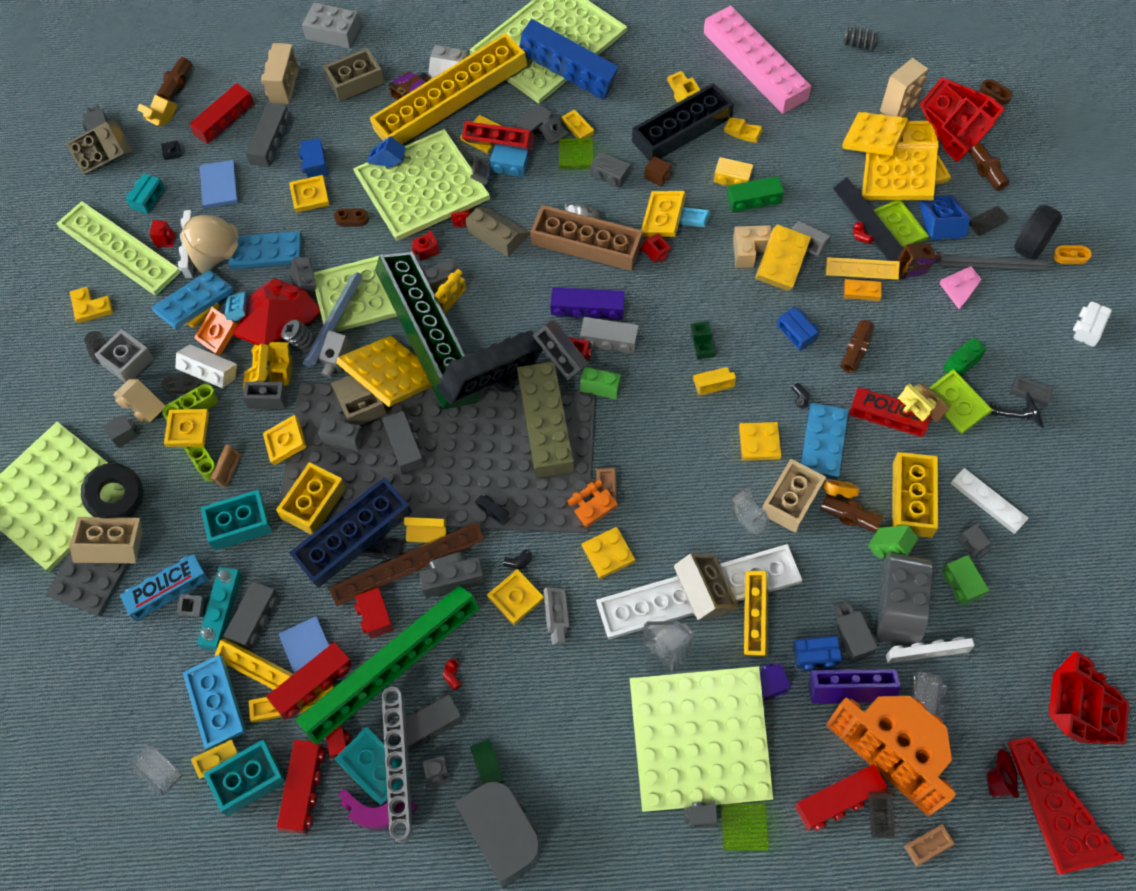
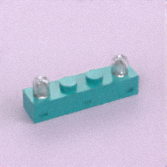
[197,567,242,651]

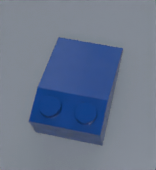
[918,195,970,240]

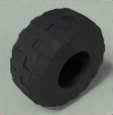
[1014,205,1063,259]
[81,463,143,519]

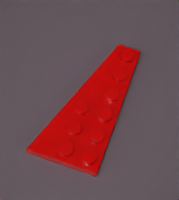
[1007,737,1125,875]

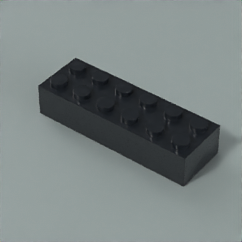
[632,83,734,161]
[437,330,543,405]

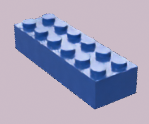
[519,18,618,100]

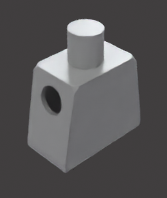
[319,331,354,378]

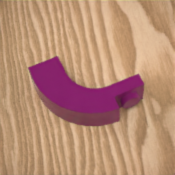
[338,788,418,831]

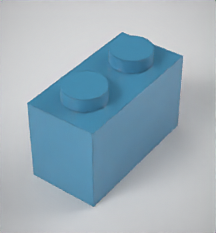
[490,145,529,177]

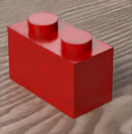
[354,588,394,639]

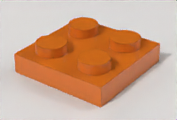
[194,307,238,355]

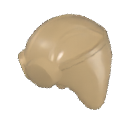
[181,215,238,274]

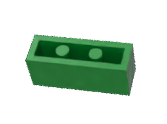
[726,176,784,213]

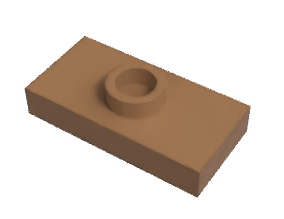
[918,382,951,422]
[210,445,241,488]
[596,468,617,502]
[904,824,955,867]

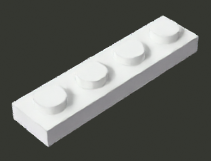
[178,210,194,278]
[950,468,1028,534]
[886,637,974,664]

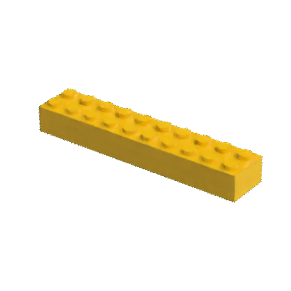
[370,33,527,145]

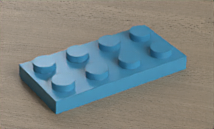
[229,231,301,269]
[152,270,233,330]
[801,403,849,480]
[183,654,247,750]

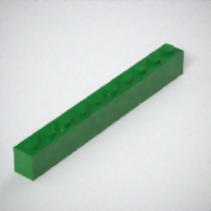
[295,585,480,745]

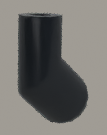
[791,383,810,409]
[503,550,532,569]

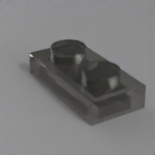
[969,206,1009,236]

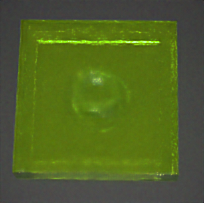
[559,138,593,169]
[721,804,768,851]

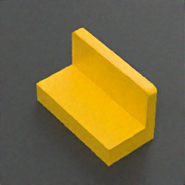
[693,367,736,396]
[404,517,447,543]

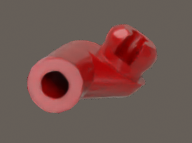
[853,222,873,244]
[443,658,462,691]

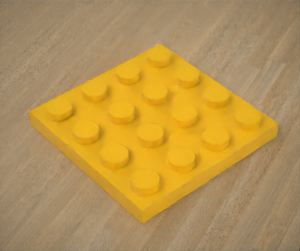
[862,141,938,200]
[336,336,432,407]

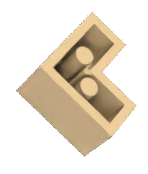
[733,225,771,268]
[113,379,165,422]

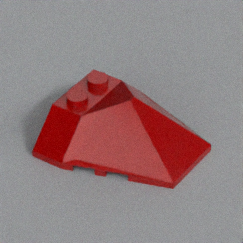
[919,77,1005,163]
[233,278,321,346]
[1048,651,1129,745]

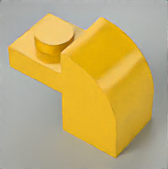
[667,71,700,102]
[137,95,178,126]
[267,342,293,386]

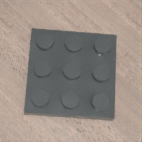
[45,552,130,617]

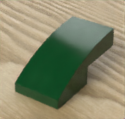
[690,321,715,359]
[470,739,505,785]

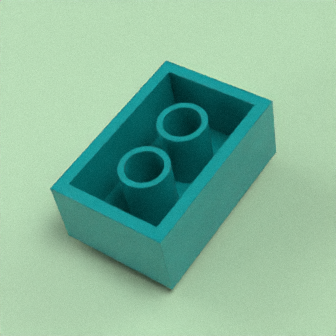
[200,490,273,551]
[203,740,286,816]

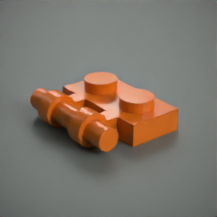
[567,479,618,528]

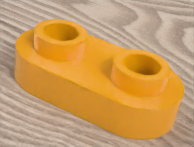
[1053,245,1092,264]
[823,479,860,499]

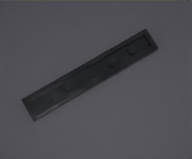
[833,177,903,261]

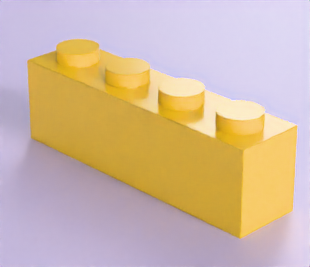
[744,571,769,657]

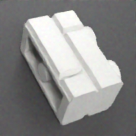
[1073,302,1112,347]

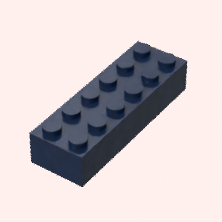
[289,477,412,588]

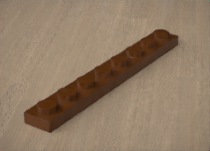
[328,521,485,606]

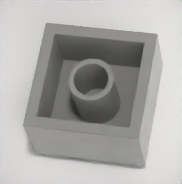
[94,329,154,382]

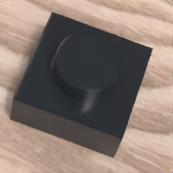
[161,140,181,160]

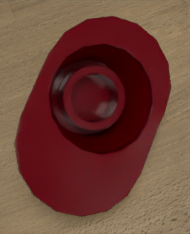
[986,750,1019,798]

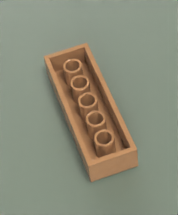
[530,205,643,271]

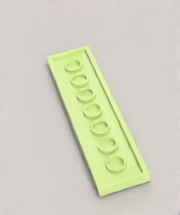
[56,201,181,296]

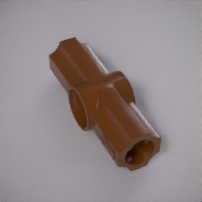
[157,57,193,101]
[968,143,1010,192]
[840,320,875,373]
[820,494,883,533]

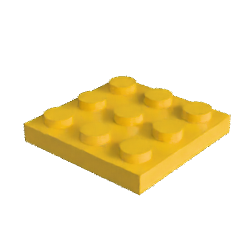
[842,112,908,156]

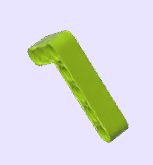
[162,384,218,482]

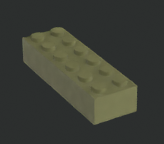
[517,362,574,478]

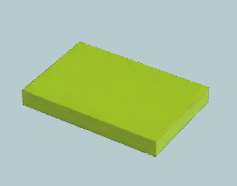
[873,200,929,249]
[929,369,992,435]

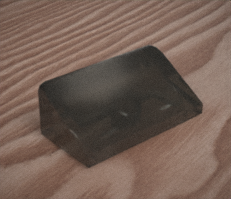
[868,789,895,838]

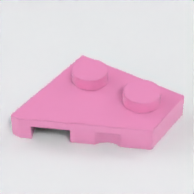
[939,266,982,309]

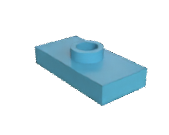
[679,207,711,228]

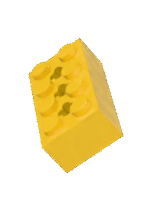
[892,452,938,538]

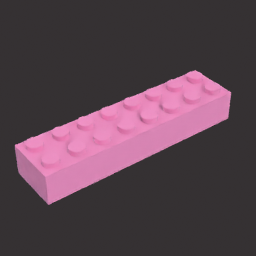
[704,5,811,114]

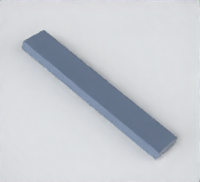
[302,272,363,367]

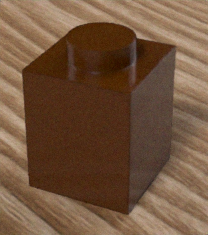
[644,156,672,187]

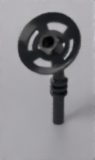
[987,392,1044,428]

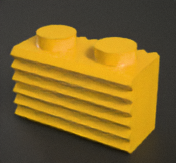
[714,157,753,186]

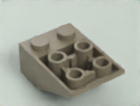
[66,120,133,175]
[331,375,386,426]

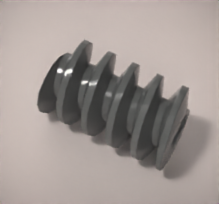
[843,24,879,51]
[281,319,318,353]

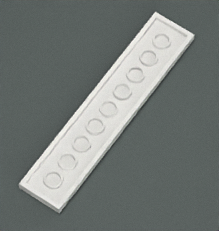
[596,544,802,640]

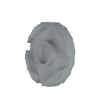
[565,202,600,218]

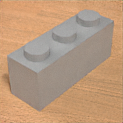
[580,317,638,353]

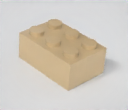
[261,43,299,105]
[880,58,928,118]
[761,459,826,533]
[69,517,143,563]

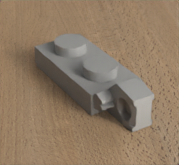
[544,587,569,645]

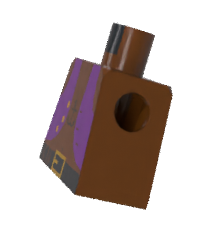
[388,72,429,100]
[896,244,941,280]

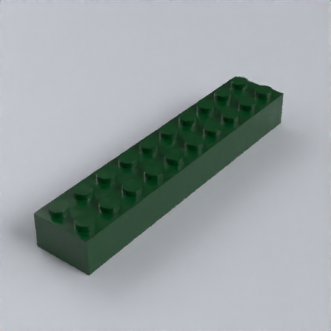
[375,252,482,409]

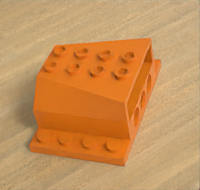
[826,696,957,817]

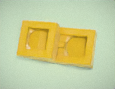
[724,118,763,143]

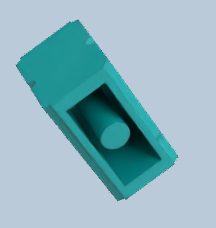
[126,173,165,214]

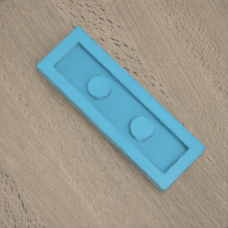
[225,291,247,321]

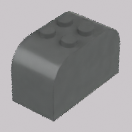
[874,552,932,646]
[454,782,540,888]

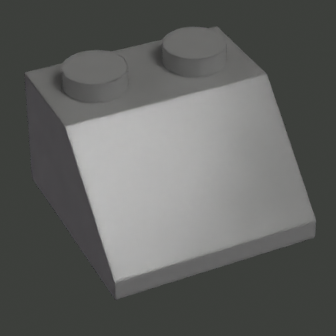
[428,45,467,80]

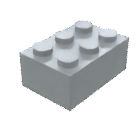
[302,2,361,49]

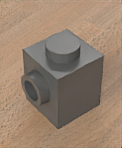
[103,414,138,448]

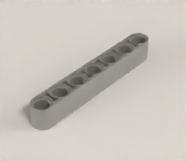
[382,687,413,843]

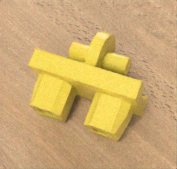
[898,384,936,421]

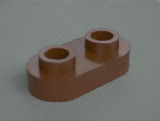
[980,79,1012,105]
[334,208,369,227]

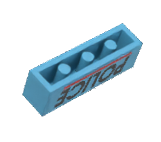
[120,554,209,621]

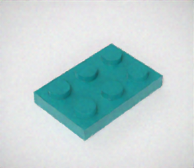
[334,727,411,806]

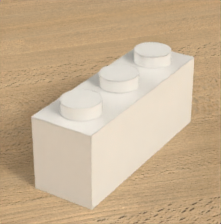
[175,344,237,388]

